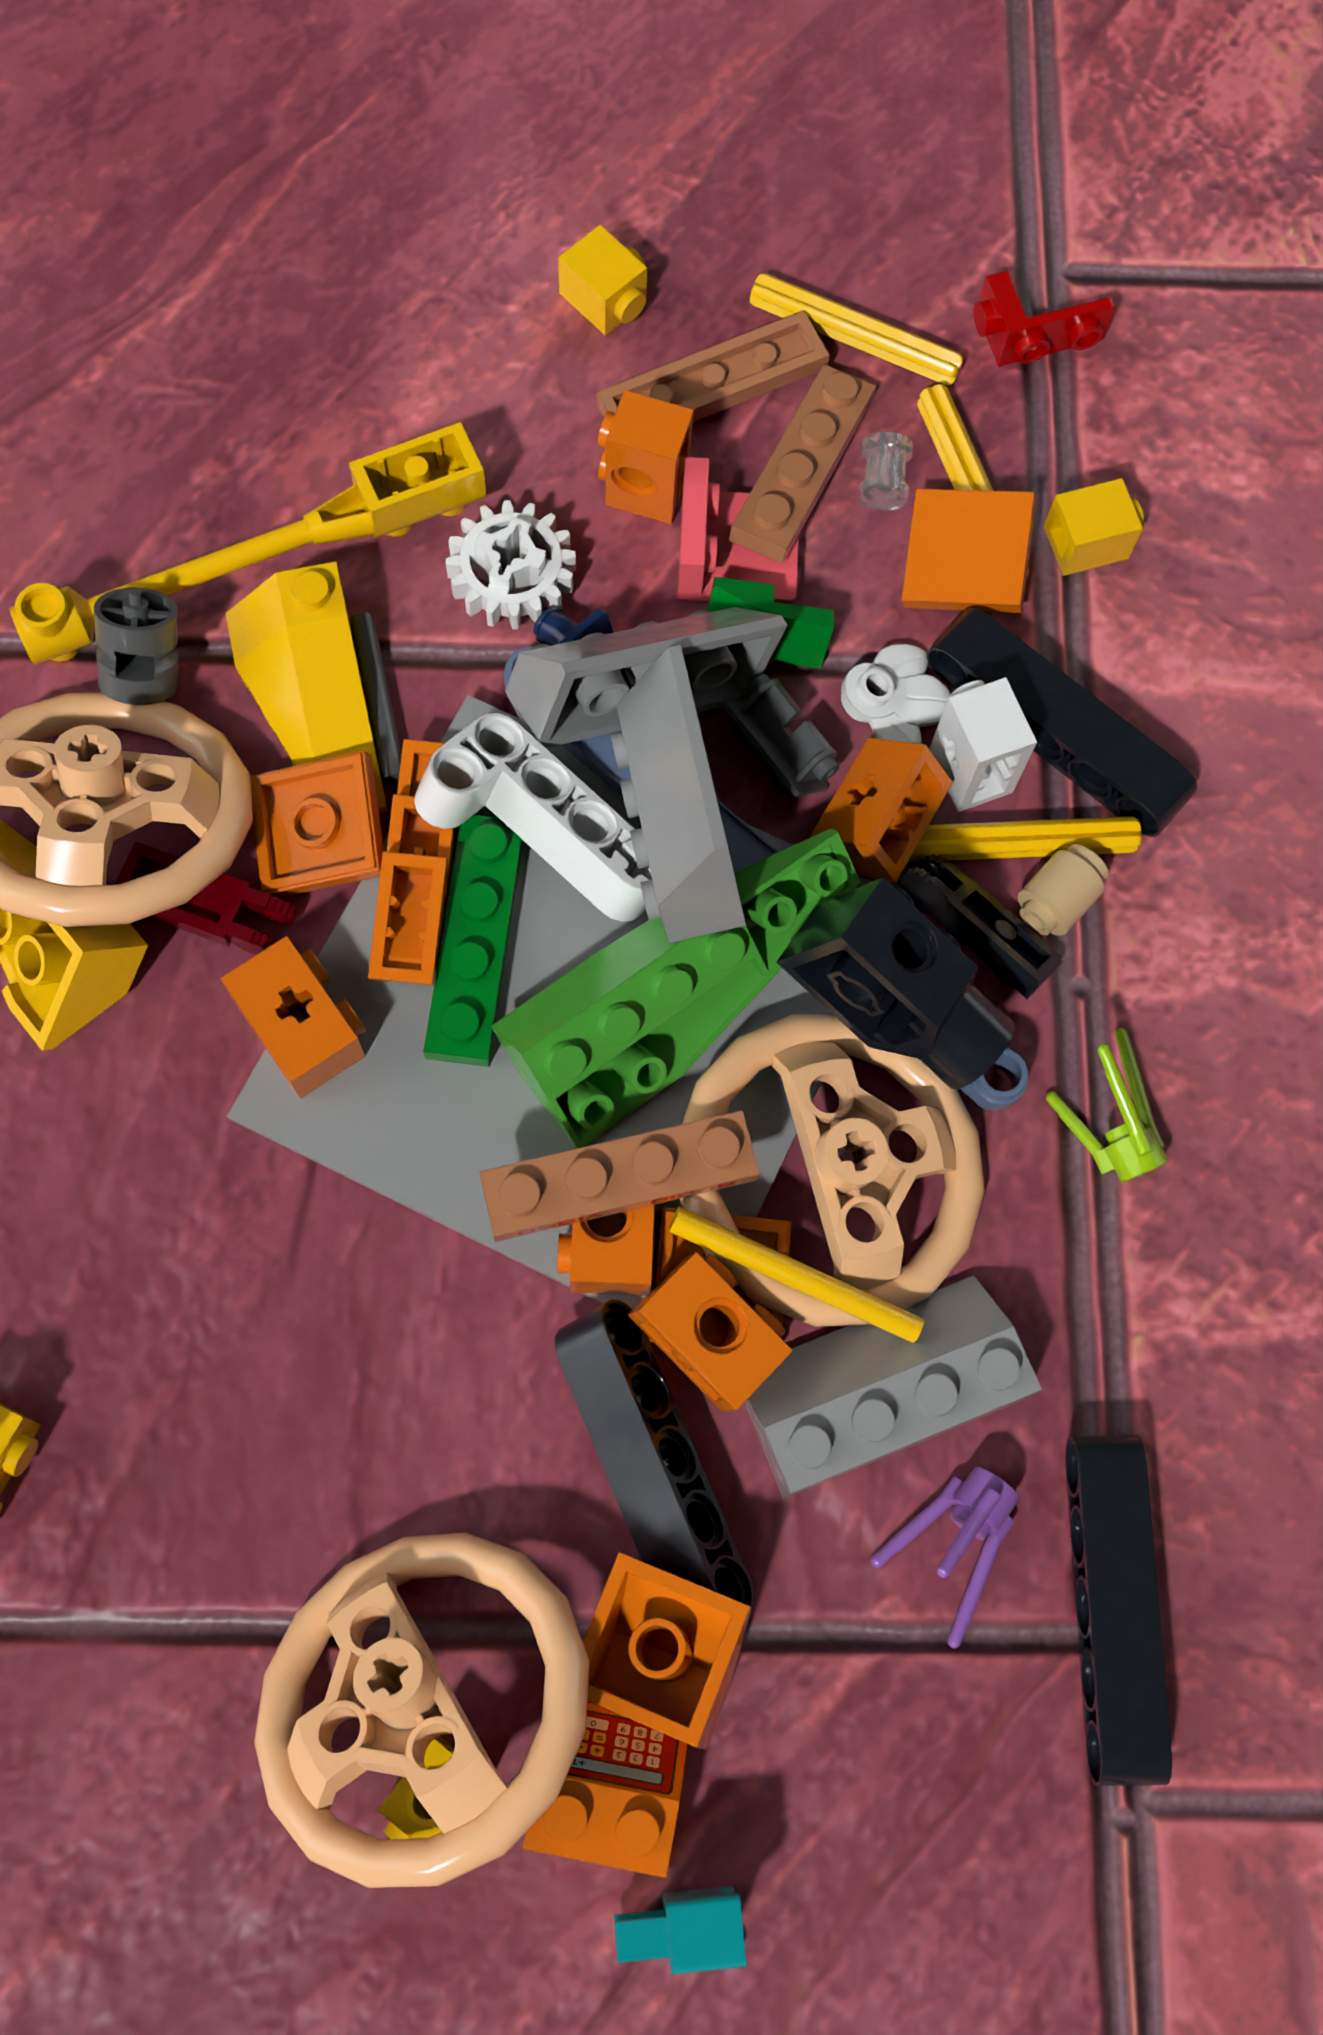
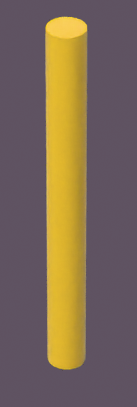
[668,1207,924,1343]

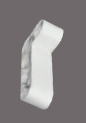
[414,713,652,922]

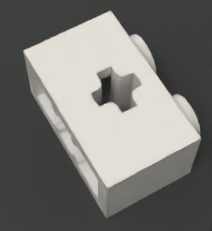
[929,677,1037,812]

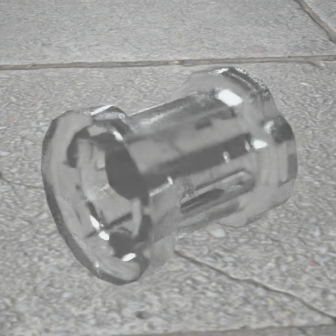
[858,432,913,511]

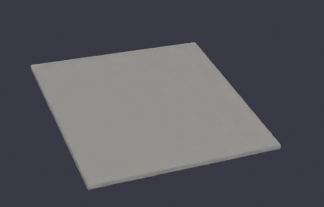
[227,695,872,1310]

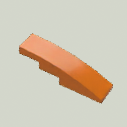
[368,739,458,986]

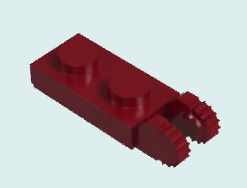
[115,842,297,955]

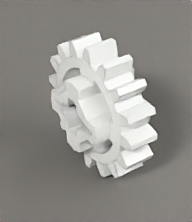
[445,500,576,629]

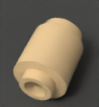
[1018,844,1109,936]

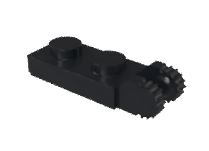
[897,853,1063,999]

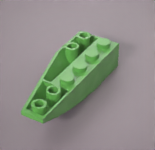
[491,828,861,1148]

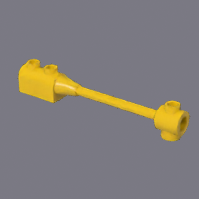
[9,422,486,665]

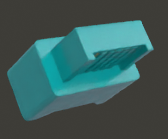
[614,1886,747,1975]

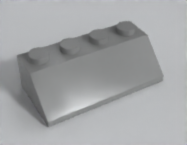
[505,607,787,748]
[610,644,746,943]
[744,1275,1042,1499]

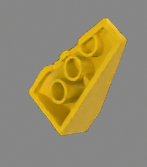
[225,561,388,813]
[0,819,148,1051]

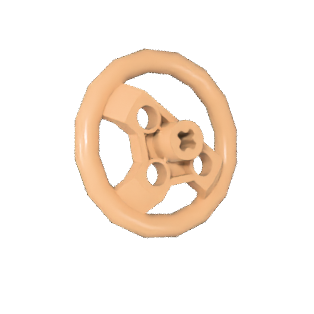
[0,692,253,927]
[680,1014,985,1327]
[254,1532,590,1888]

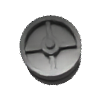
[94,587,179,705]

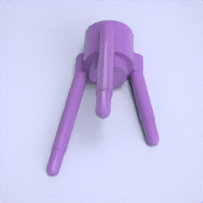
[871,1467,1020,1648]

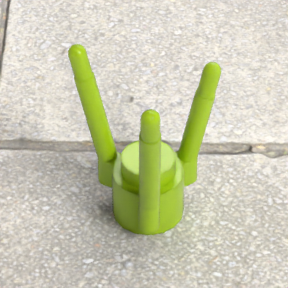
[1046,1028,1169,1183]

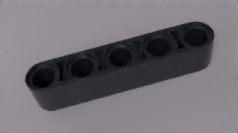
[926,608,1198,837]
[555,1299,754,1610]
[1065,1435,1172,1787]

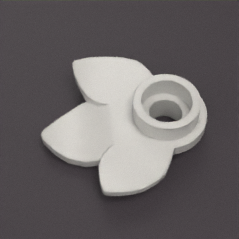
[841,644,951,744]

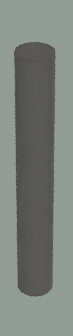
[350,612,402,785]

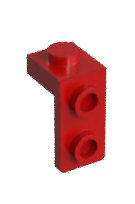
[973,270,1116,367]

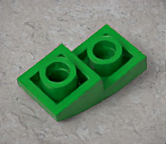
[706,577,834,669]

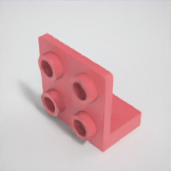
[677,457,798,605]

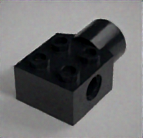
[776,877,1015,1089]

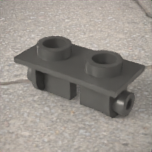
[722,674,840,797]

